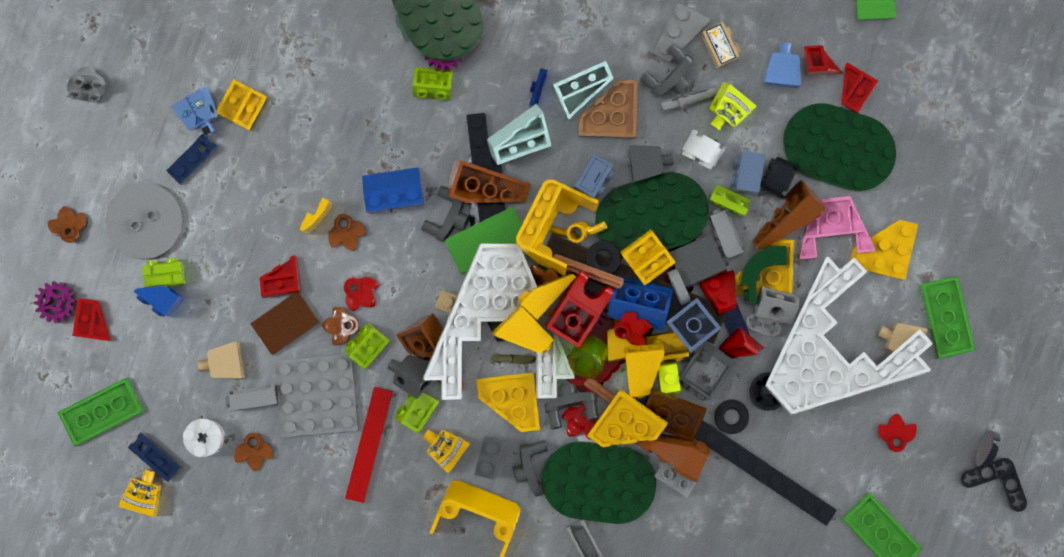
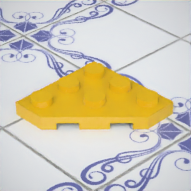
[849,220,918,280]
[735,239,794,296]
[476,373,540,432]
[587,389,668,447]

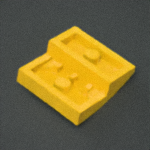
[216,79,267,130]
[299,198,333,234]
[620,229,676,285]

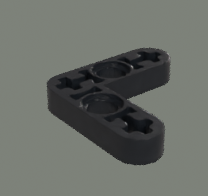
[959,458,1027,512]

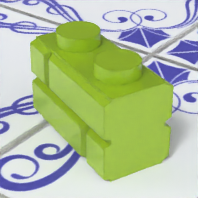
[142,258,186,288]

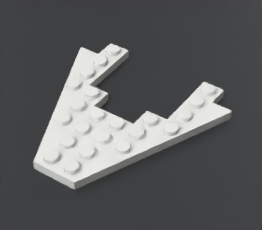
[423,244,574,400]
[765,257,933,415]

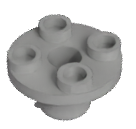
[67,67,106,103]

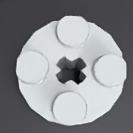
[682,130,726,170]
[183,418,225,457]

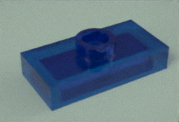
[529,68,548,107]

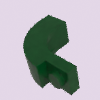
[739,246,787,305]

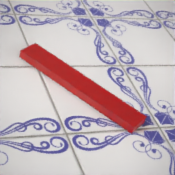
[345,387,393,503]

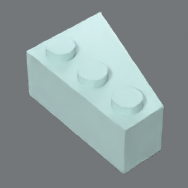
[552,61,614,120]
[487,104,551,165]

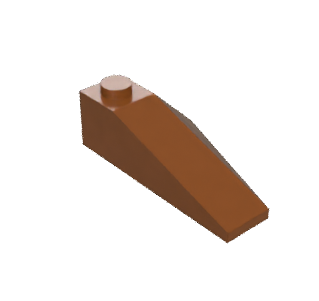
[448,160,531,203]
[752,179,826,251]
[396,313,464,388]
[635,434,711,482]

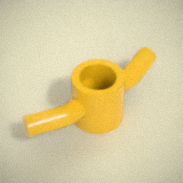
[550,221,607,243]

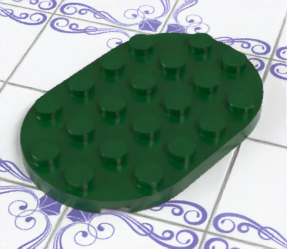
[392,0,483,61]
[783,103,896,192]
[595,172,709,258]
[541,441,656,524]

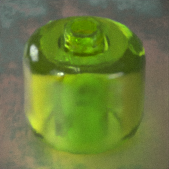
[568,336,608,379]

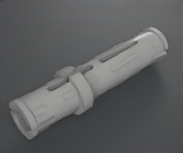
[660,85,718,113]

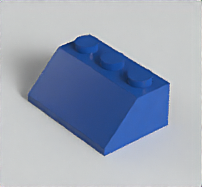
[362,167,424,214]
[607,275,673,331]

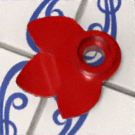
[343,277,379,311]
[614,312,651,346]
[562,404,596,440]
[878,414,917,452]

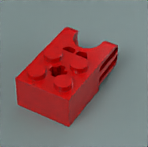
[545,270,614,348]

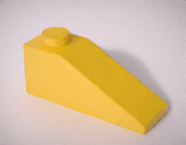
[517,274,576,320]

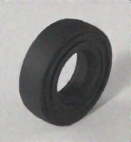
[587,241,622,274]
[714,400,749,434]

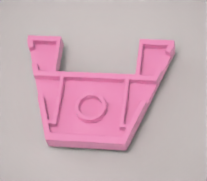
[800,196,875,260]

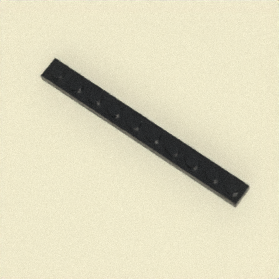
[695,420,837,526]

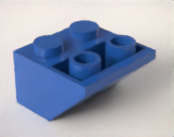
[134,285,185,317]

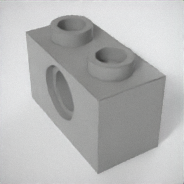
[754,287,800,325]
[654,462,696,497]

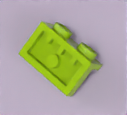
[412,67,453,100]
[708,185,750,218]
[344,323,390,370]
[395,392,439,434]

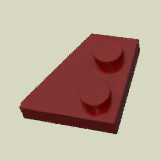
[841,62,878,114]
[259,255,300,298]
[700,270,737,314]
[72,298,110,341]

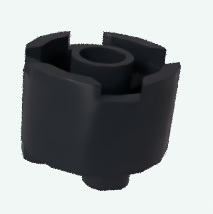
[760,156,799,200]
[747,372,782,411]

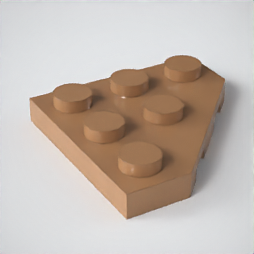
[579,80,638,138]

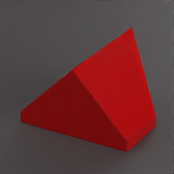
[804,45,844,76]
[719,327,765,359]

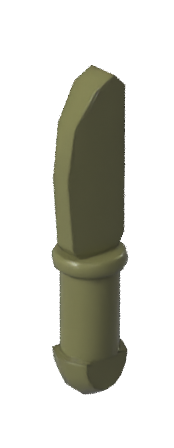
[491,353,536,364]

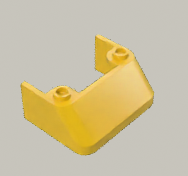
[516,179,599,276]
[429,480,521,557]

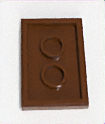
[250,292,320,355]
[645,388,707,441]

